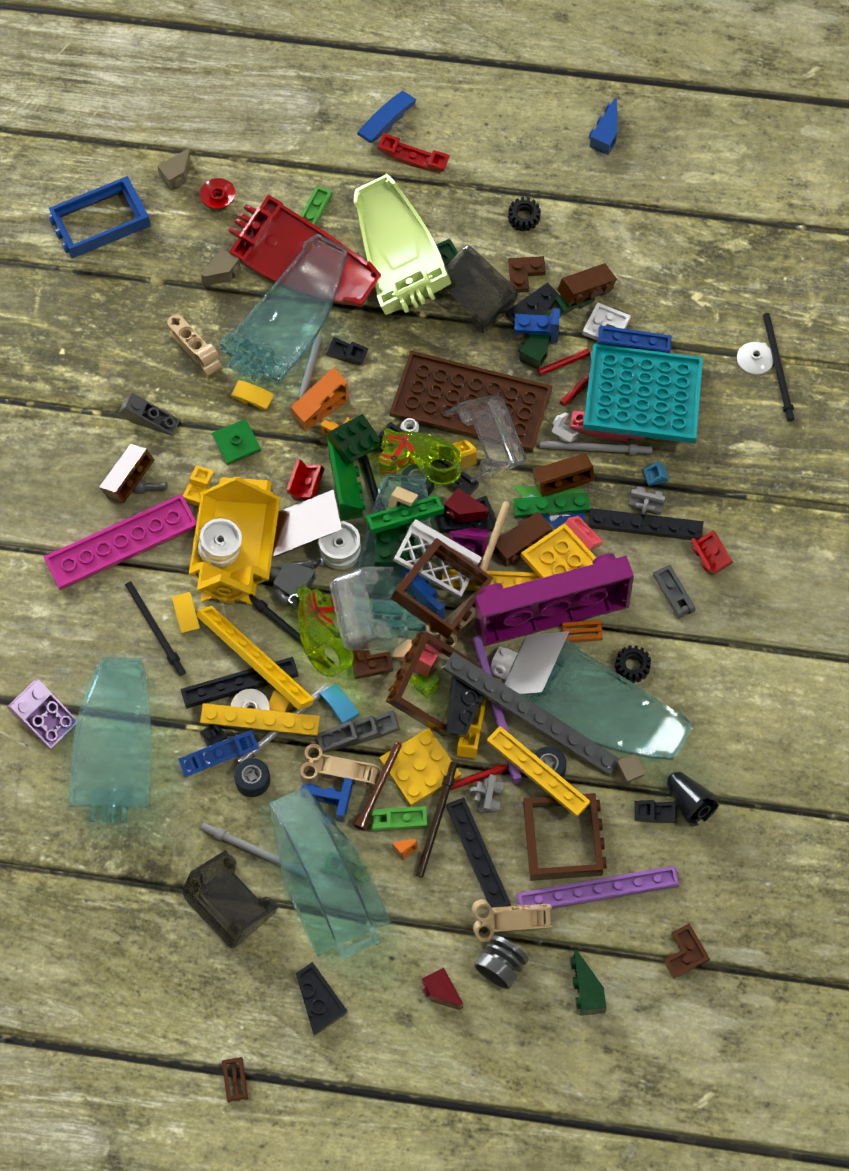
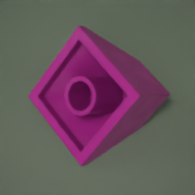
[447,528,489,569]

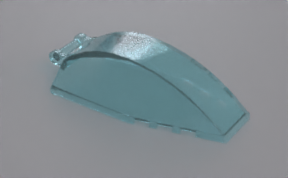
[269,787,392,960]

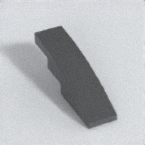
[317,710,400,753]

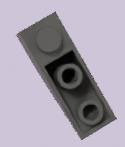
[118,393,180,436]

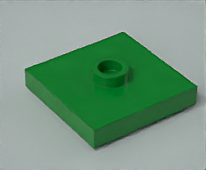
[212,419,261,466]

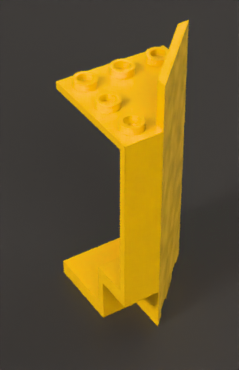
[189,477,281,605]

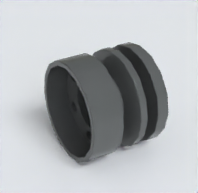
[474,935,529,989]

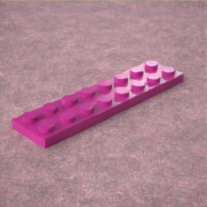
[43,494,197,590]

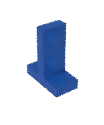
[514,308,560,343]
[300,778,353,822]

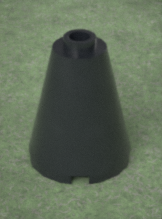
[667,772,720,826]

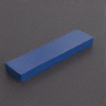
[597,325,672,353]

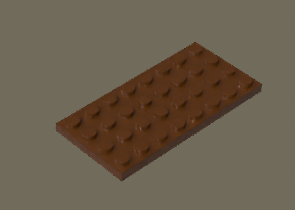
[390,351,553,452]

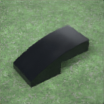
[326,337,369,365]
[635,800,677,823]

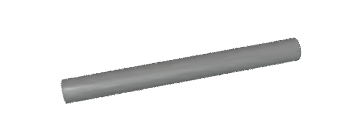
[297,335,322,400]

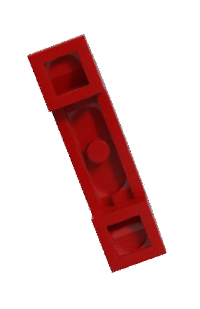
[377,133,450,171]

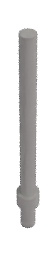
[540,441,652,455]
[237,685,328,763]
[200,823,312,879]

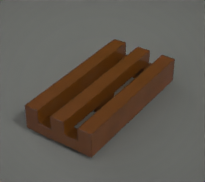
[222,1057,248,1103]

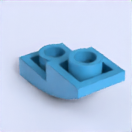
[320,684,360,724]

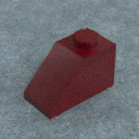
[444,488,488,523]
[420,967,463,1010]

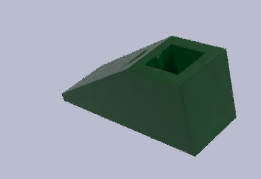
[518,310,551,370]
[570,950,607,1016]

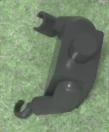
[269,557,325,609]

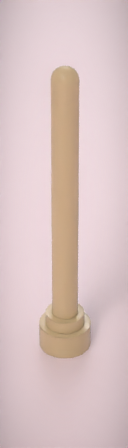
[471,501,510,586]

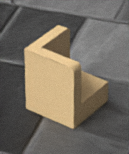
[387,486,418,509]

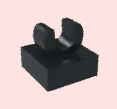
[200,724,228,746]

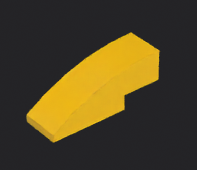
[457,699,487,759]

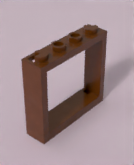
[390,538,493,639]
[386,631,482,736]
[523,793,607,881]

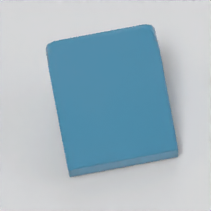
[643,461,670,486]

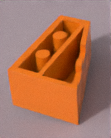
[291,367,349,431]

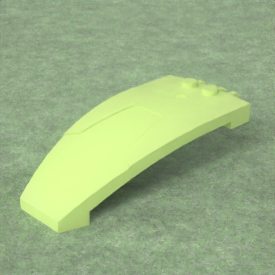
[354,174,451,315]

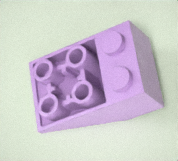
[6,679,79,749]

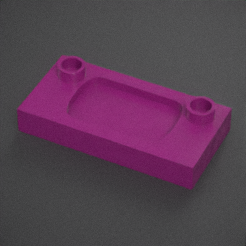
[475,553,634,647]

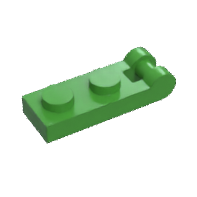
[371,806,427,832]

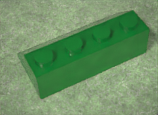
[327,438,366,521]

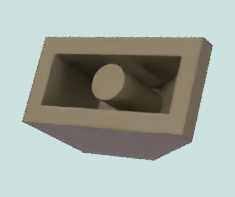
[158,149,191,190]
[201,249,241,286]

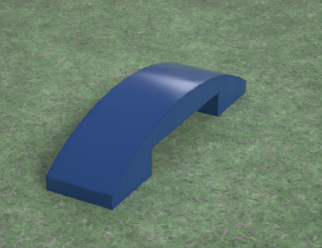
[178,730,259,777]

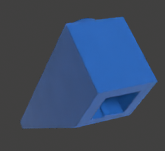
[588,98,617,155]

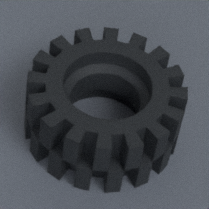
[508,197,541,231]
[615,645,651,683]

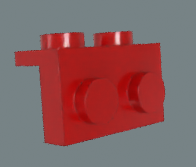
[287,459,325,501]
[691,530,734,575]

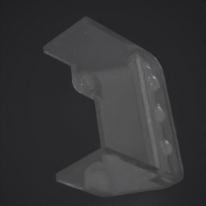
[444,394,526,482]
[330,566,408,650]

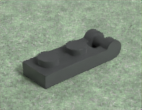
[653,565,696,619]

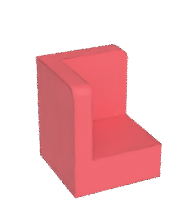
[414,645,440,678]

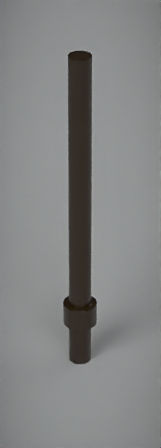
[416,762,458,878]

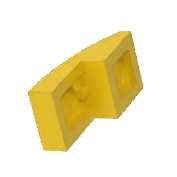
[231,380,274,411]
[183,465,214,507]
[172,592,200,634]

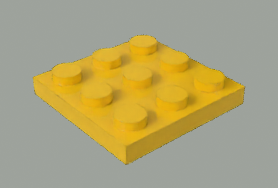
[521,523,596,578]
[379,728,461,807]

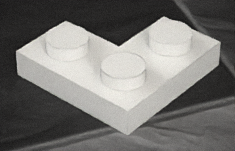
[582,302,631,340]

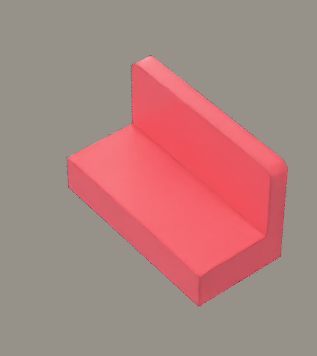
[565,516,604,551]

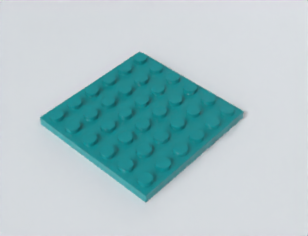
[583,343,703,444]

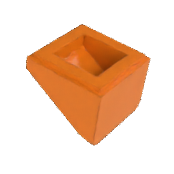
[392,839,418,860]

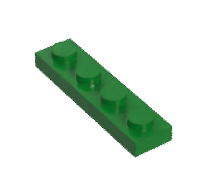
[513,492,590,519]
[366,495,444,534]

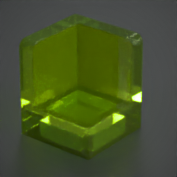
[410,673,440,699]

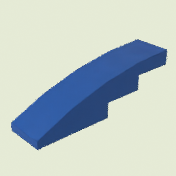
[357,90,416,143]
[399,567,445,620]

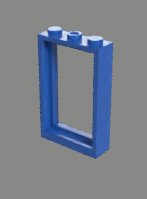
[48,176,151,259]

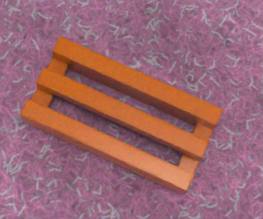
[562,620,603,643]

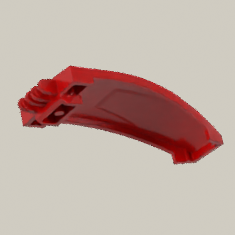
[228,194,381,306]

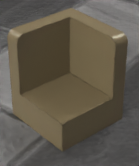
[616,753,645,788]

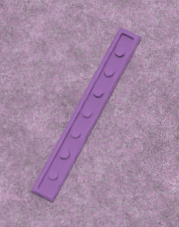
[473,635,522,786]
[517,866,679,909]

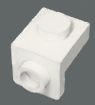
[552,412,580,442]
[490,646,518,680]

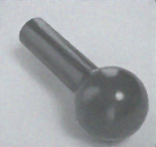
[133,480,168,494]

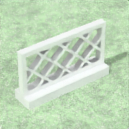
[393,519,482,598]

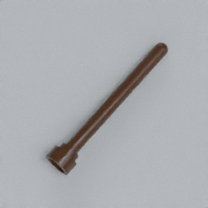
[352,742,402,831]

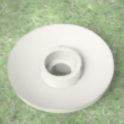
[737,342,773,375]
[231,689,270,710]

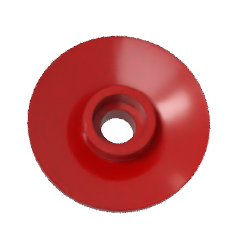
[200,178,236,209]

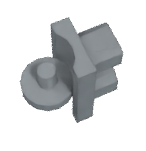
[628,486,665,515]
[469,774,504,814]

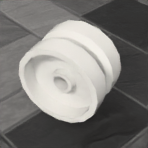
[198,518,242,568]
[318,521,361,570]

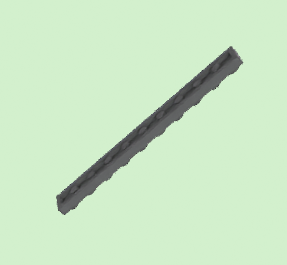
[442,652,620,777]

